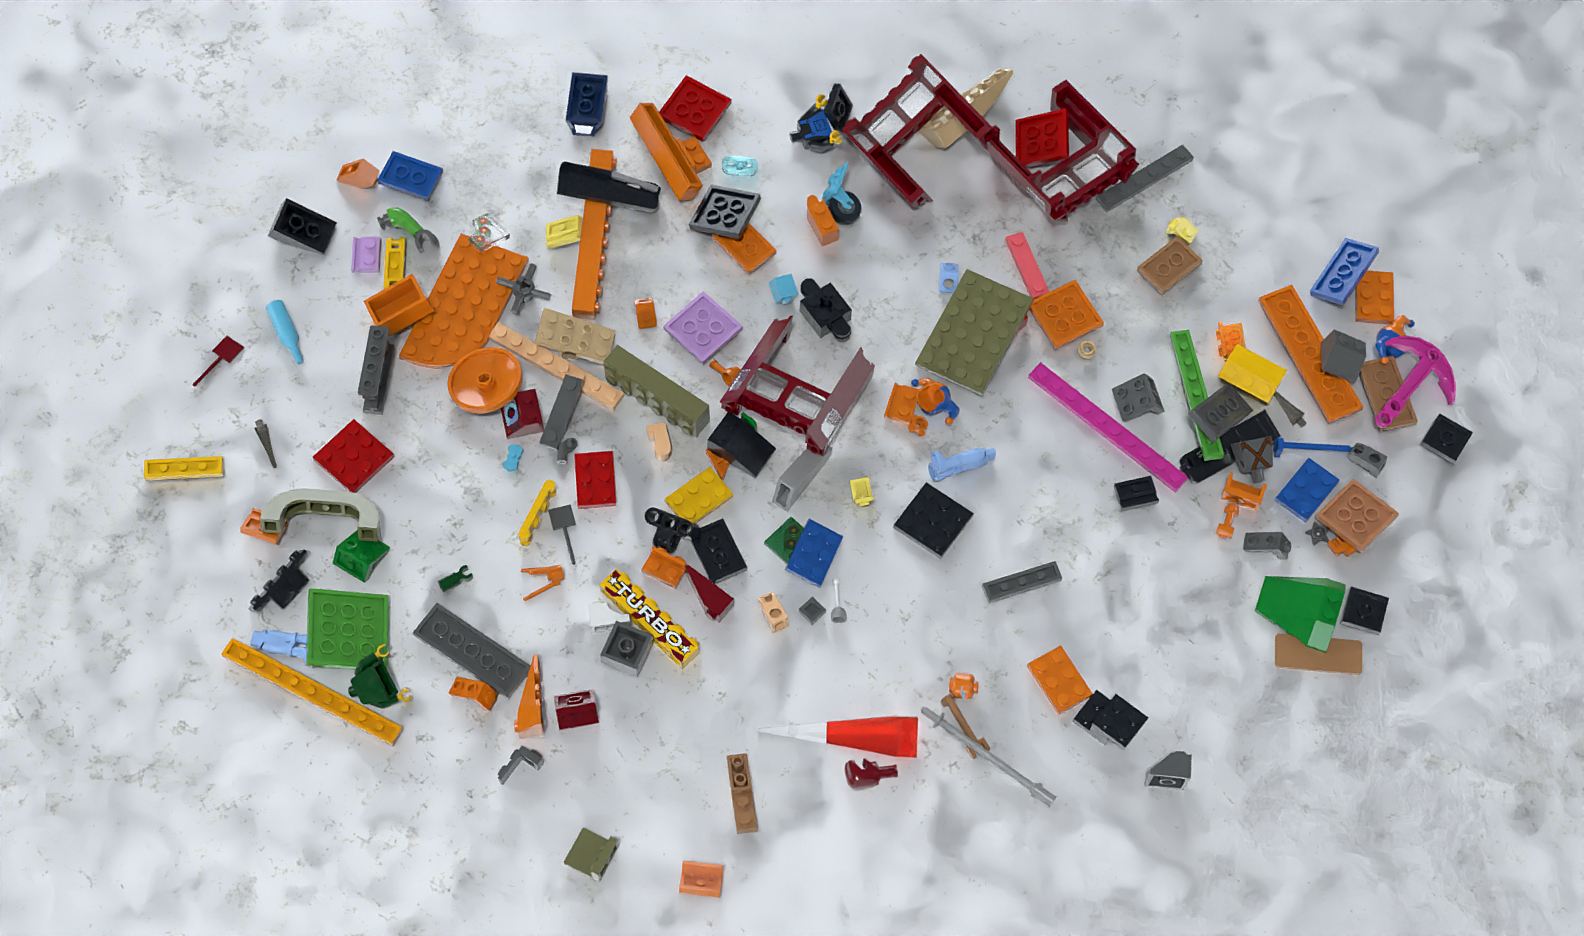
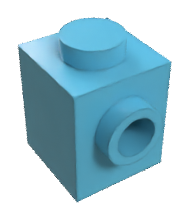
[769,273,798,304]

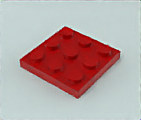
[659,75,732,142]
[1015,108,1069,168]
[312,419,395,493]

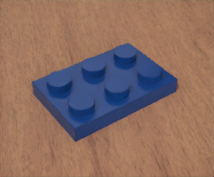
[378,151,443,201]
[1274,458,1340,523]
[784,518,843,588]

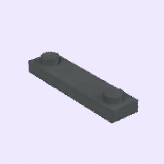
[539,374,584,451]
[982,561,1062,603]

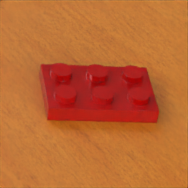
[574,451,616,509]

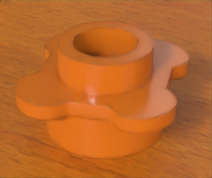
[908,415,928,436]

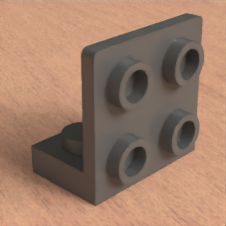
[1112,373,1165,422]

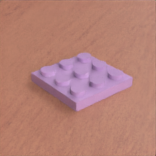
[663,291,743,365]

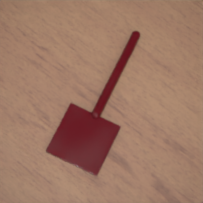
[192,336,244,387]

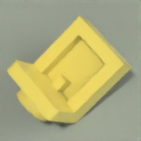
[1165,216,1199,245]
[849,477,874,506]

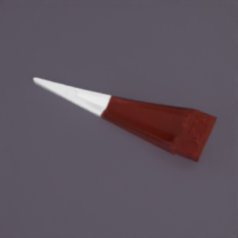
[756,715,918,758]

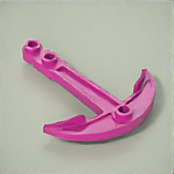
[1375,336,1456,428]

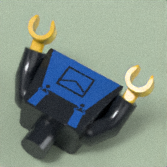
[789,94,842,152]

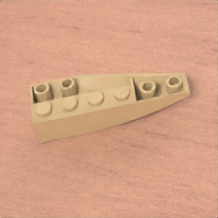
[918,68,1014,149]

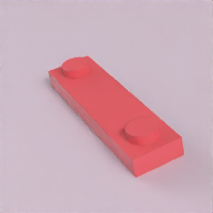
[1005,231,1050,300]

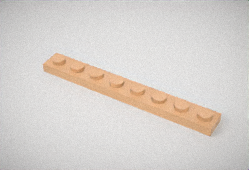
[488,322,624,411]

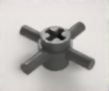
[496,263,551,314]

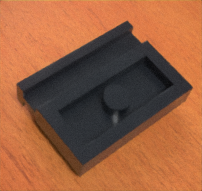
[1113,476,1159,511]

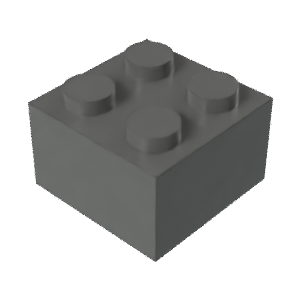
[600,620,653,677]

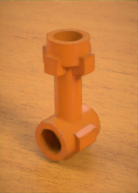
[1216,503,1240,539]

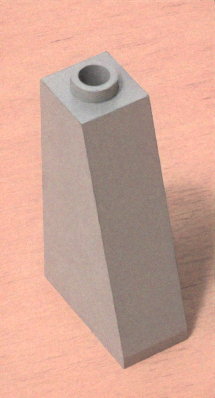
[772,446,832,512]

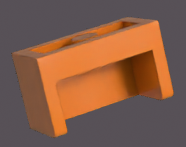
[1221,472,1267,511]

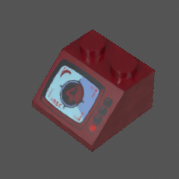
[500,389,544,439]

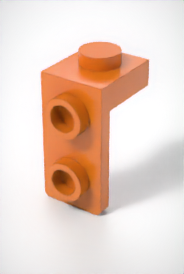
[448,677,498,711]

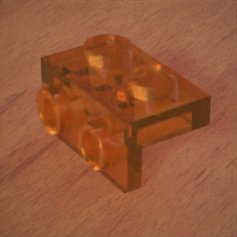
[1216,322,1246,362]

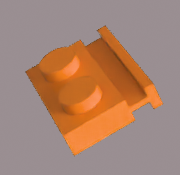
[884,383,919,425]
[240,508,289,545]

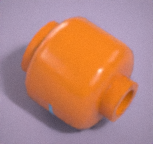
[949,673,979,700]

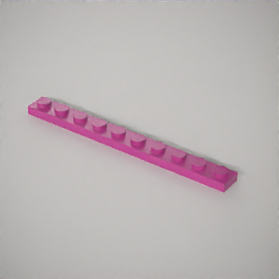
[1028,362,1188,493]

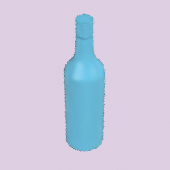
[266,300,304,364]

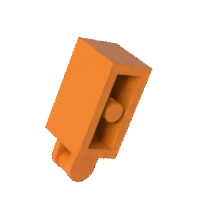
[807,195,839,247]

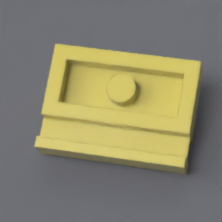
[545,215,582,249]

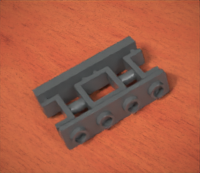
[358,325,395,415]

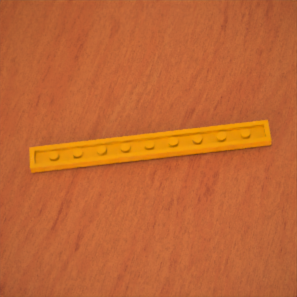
[221,638,403,746]

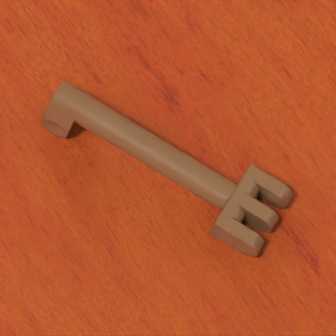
[940,694,990,759]

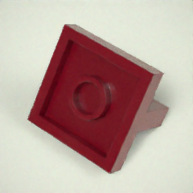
[554,689,599,730]

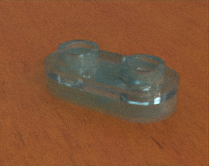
[722,156,758,177]

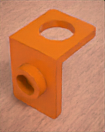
[634,298,657,329]

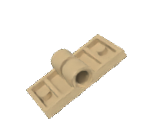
[534,308,616,365]

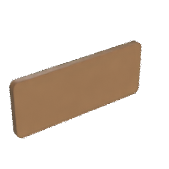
[1275,633,1362,675]

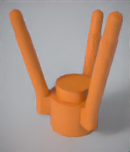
[521,564,564,601]

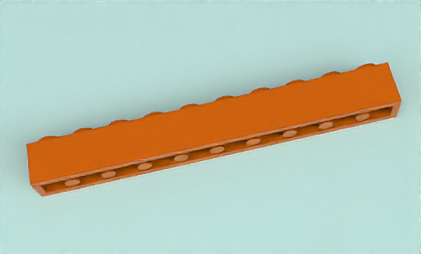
[572,149,617,320]

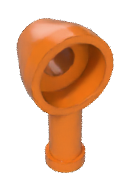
[709,359,741,387]

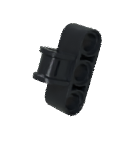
[644,507,701,553]

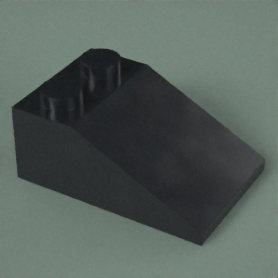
[268,198,337,255]
[707,412,776,478]

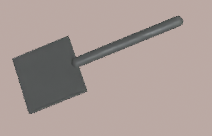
[548,504,576,565]

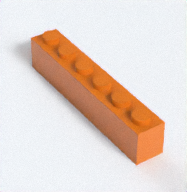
[629,103,703,200]

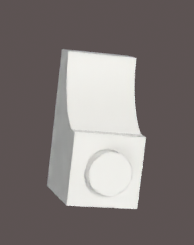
[588,601,630,634]

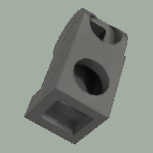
[1348,443,1387,478]

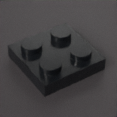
[824,84,853,135]
[1420,413,1473,464]
[1341,586,1389,635]

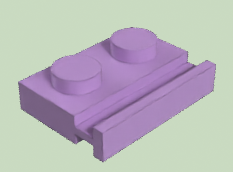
[351,237,381,273]

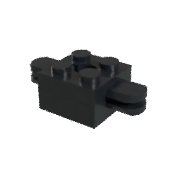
[799,278,852,341]

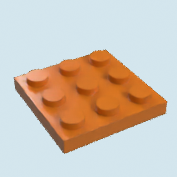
[1029,280,1104,350]

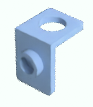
[939,263,959,293]

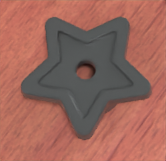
[1305,522,1329,546]

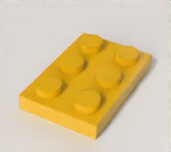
[664,467,734,529]

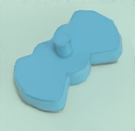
[502,444,524,471]

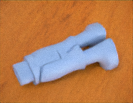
[928,447,996,481]
[250,630,315,668]

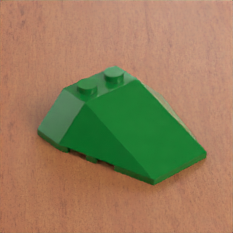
[1255,576,1346,653]

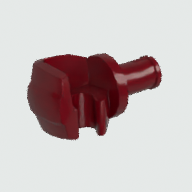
[844,758,898,791]

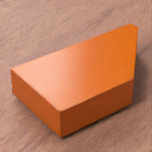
[705,449,730,480]

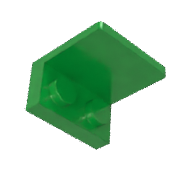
[332,530,390,583]

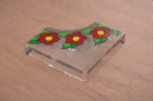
[469,213,510,252]

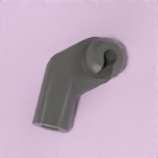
[557,438,577,464]

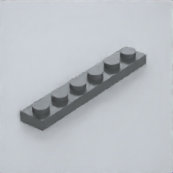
[1096,144,1194,213]

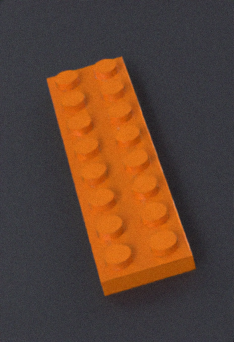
[1258,285,1363,424]

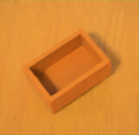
[363,273,434,337]

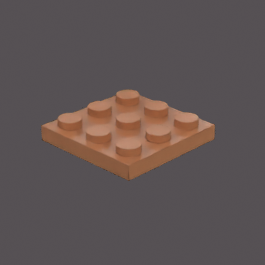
[1316,479,1399,553]

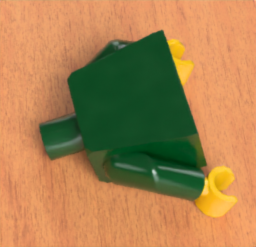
[348,644,412,709]

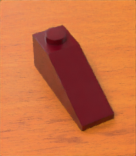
[686,565,734,623]

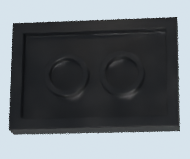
[690,518,747,584]

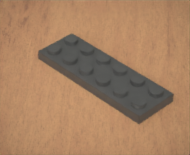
[413,603,531,699]

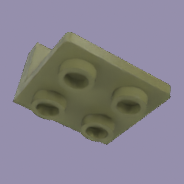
[564,828,619,882]

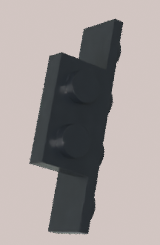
[248,549,309,611]

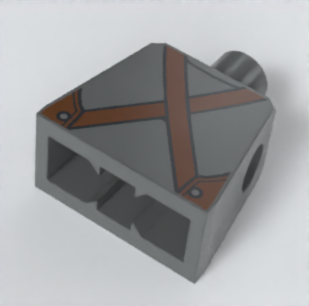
[1231,436,1273,482]

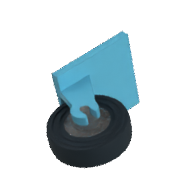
[822,162,861,224]

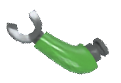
[377,207,439,253]

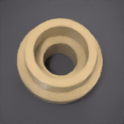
[1078,341,1097,359]

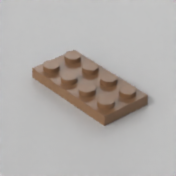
[1359,356,1418,432]

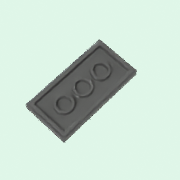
[1188,382,1253,442]

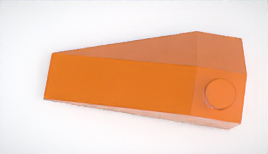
[514,654,544,739]

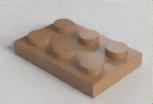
[1137,236,1203,295]

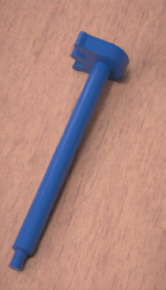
[1272,437,1353,457]

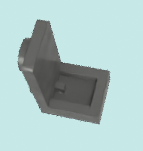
[1243,532,1291,560]
[498,745,543,785]

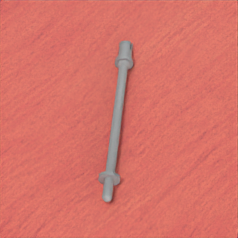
[921,707,1057,807]

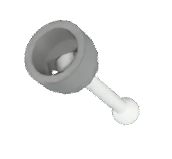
[831,577,847,623]

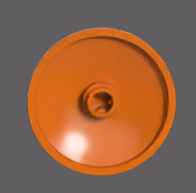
[447,347,523,414]

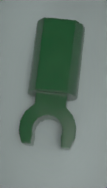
[437,565,473,593]

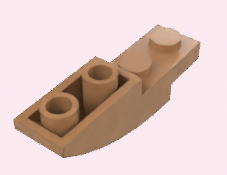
[727,753,757,834]

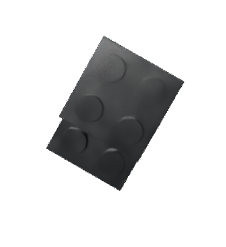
[1072,690,1149,750]

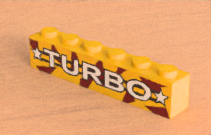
[599,569,699,670]

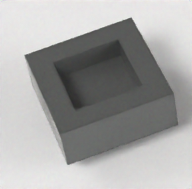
[798,596,826,625]

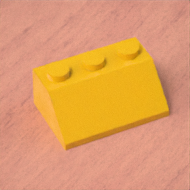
[1218,344,1288,403]

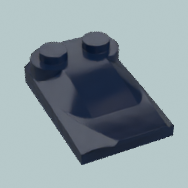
[565,72,608,137]

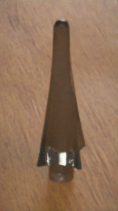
[1274,391,1307,428]
[254,419,277,468]

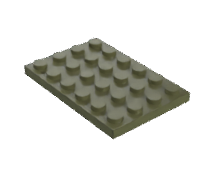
[915,269,1034,396]

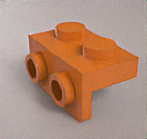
[679,861,724,898]

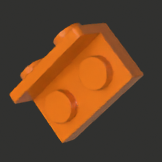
[675,136,712,174]
[641,546,687,589]

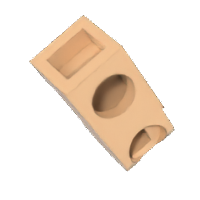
[646,422,671,461]
[758,592,789,633]

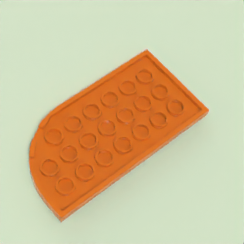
[399,234,529,369]

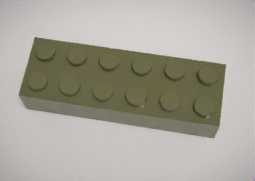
[604,345,710,438]

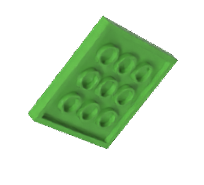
[306,588,388,669]

